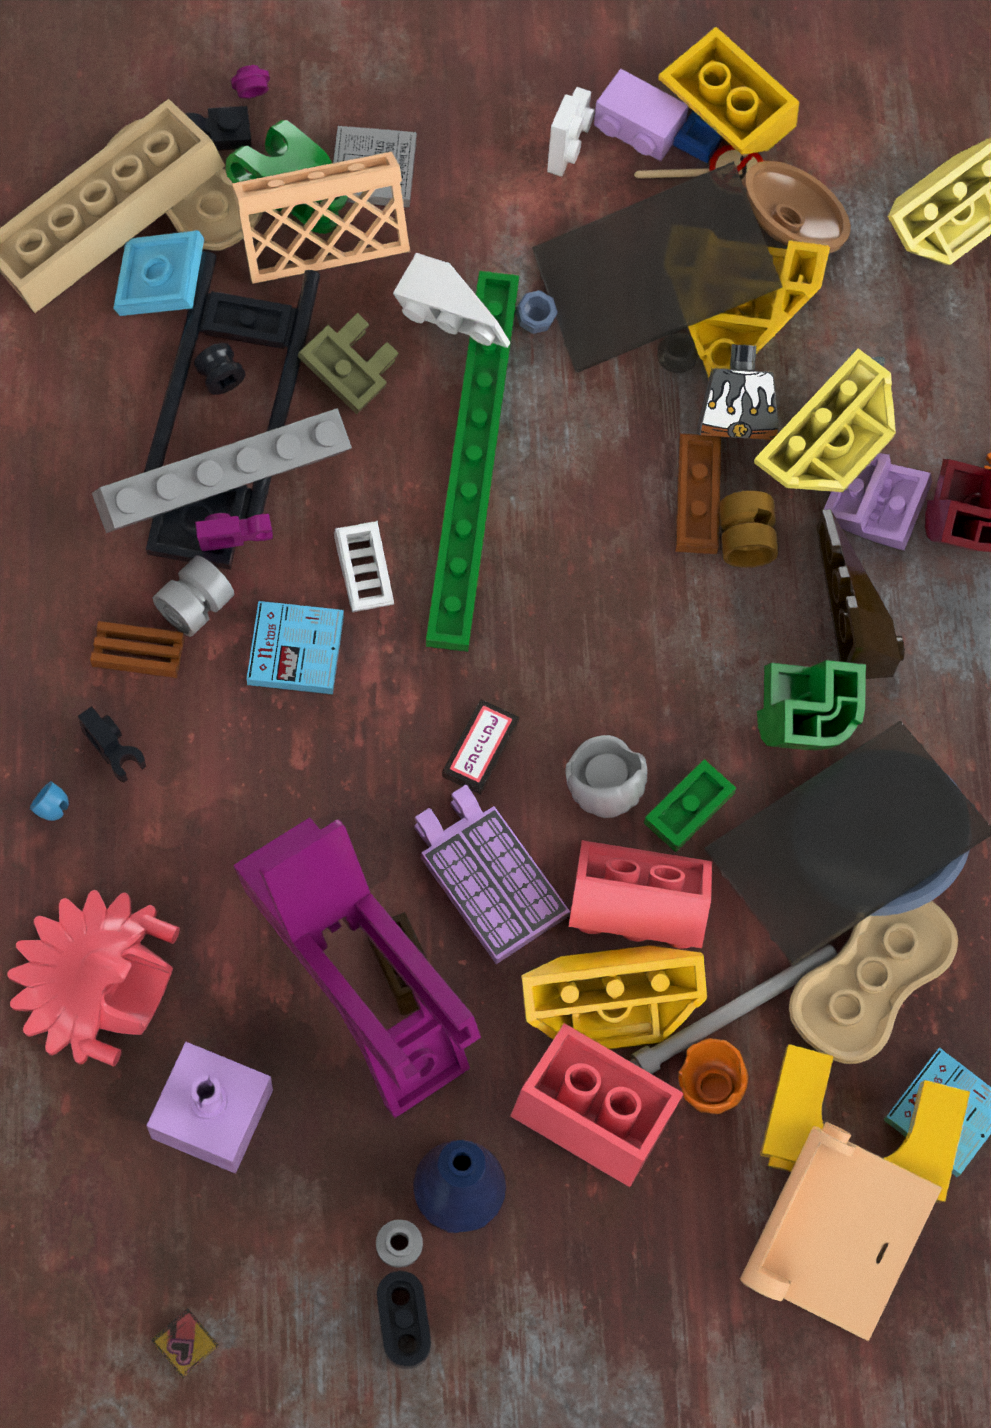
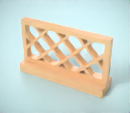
[232,152,410,284]

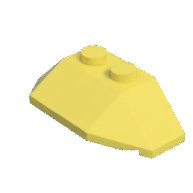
[888,137,991,265]
[754,349,896,492]

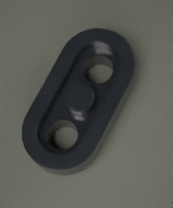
[377,1271,431,1369]

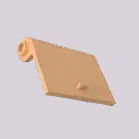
[740,1122,942,1341]

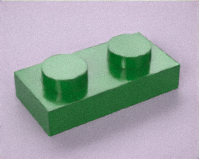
[644,759,736,852]

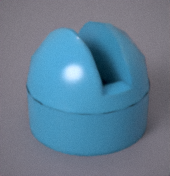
[30,781,69,821]

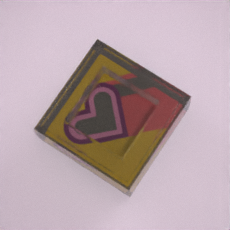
[151,1308,219,1378]

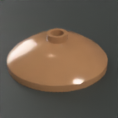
[742,161,851,253]

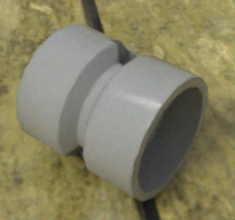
[152,555,235,637]

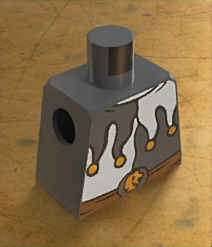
[696,344,779,440]

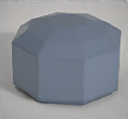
[515,290,557,334]

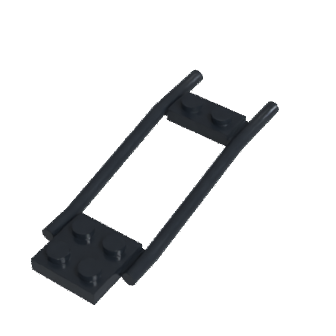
[144,252,320,570]

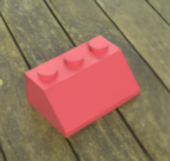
[569,840,712,949]
[510,1023,684,1187]

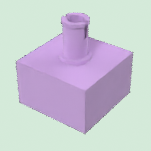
[147,1042,273,1174]

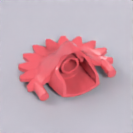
[7,890,180,1067]

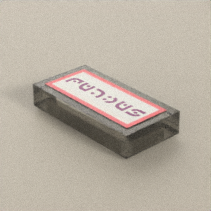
[442,699,520,795]

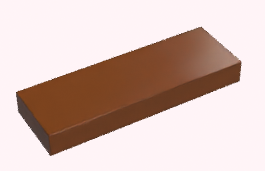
[675,433,721,554]

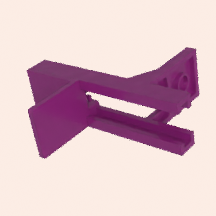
[233,817,481,1119]

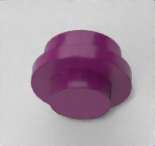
[230,65,270,99]

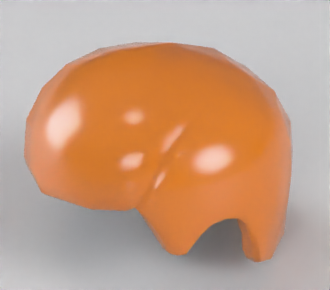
[678,1038,749,1114]

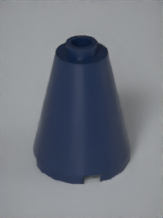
[413,1140,506,1233]

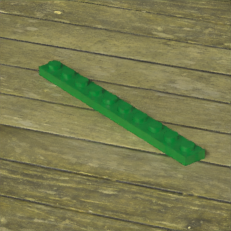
[426,271,520,652]

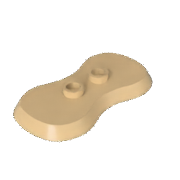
[107,118,263,251]
[789,901,958,1064]

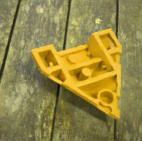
[664,226,830,380]

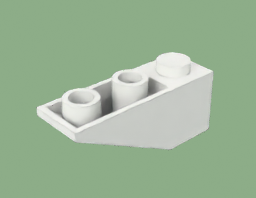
[393,253,510,348]

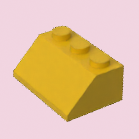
[659,27,799,155]

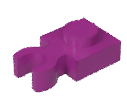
[195,513,273,551]

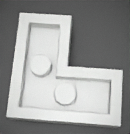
[547,87,595,177]

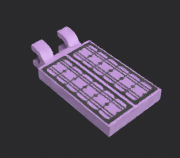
[414,785,570,964]

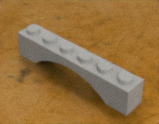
[92,408,352,533]

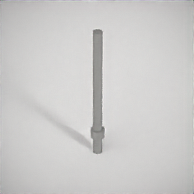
[630,944,837,1074]

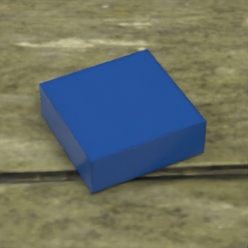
[673,111,724,163]

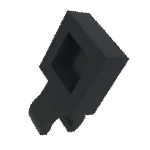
[185,106,251,150]
[78,706,146,783]

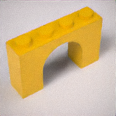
[760,1044,970,1203]

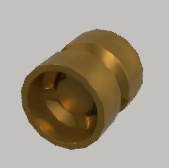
[720,491,778,568]

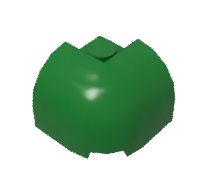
[757,660,866,751]

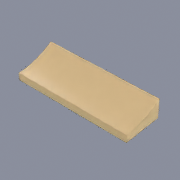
[0,99,225,313]

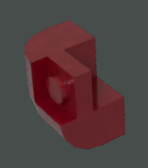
[925,459,991,552]

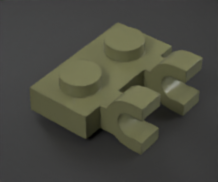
[298,313,399,414]

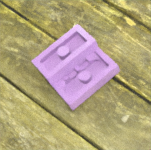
[824,453,932,550]

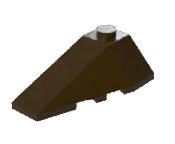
[816,509,905,679]

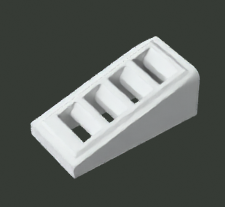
[334,521,394,612]

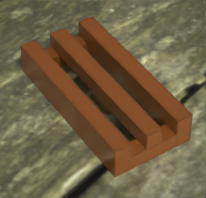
[90,621,184,678]

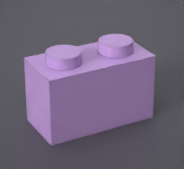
[594,69,688,161]

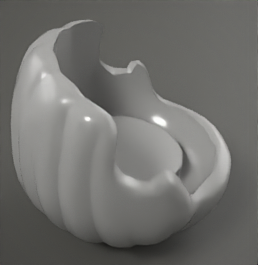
[566,735,647,818]

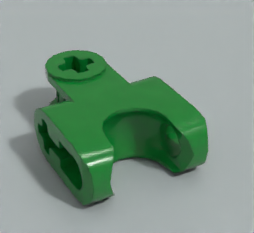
[226,120,348,234]

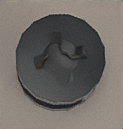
[194,343,246,395]

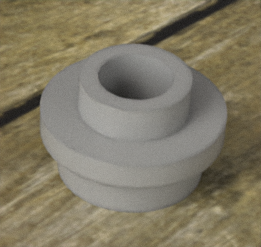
[376,1220,423,1268]

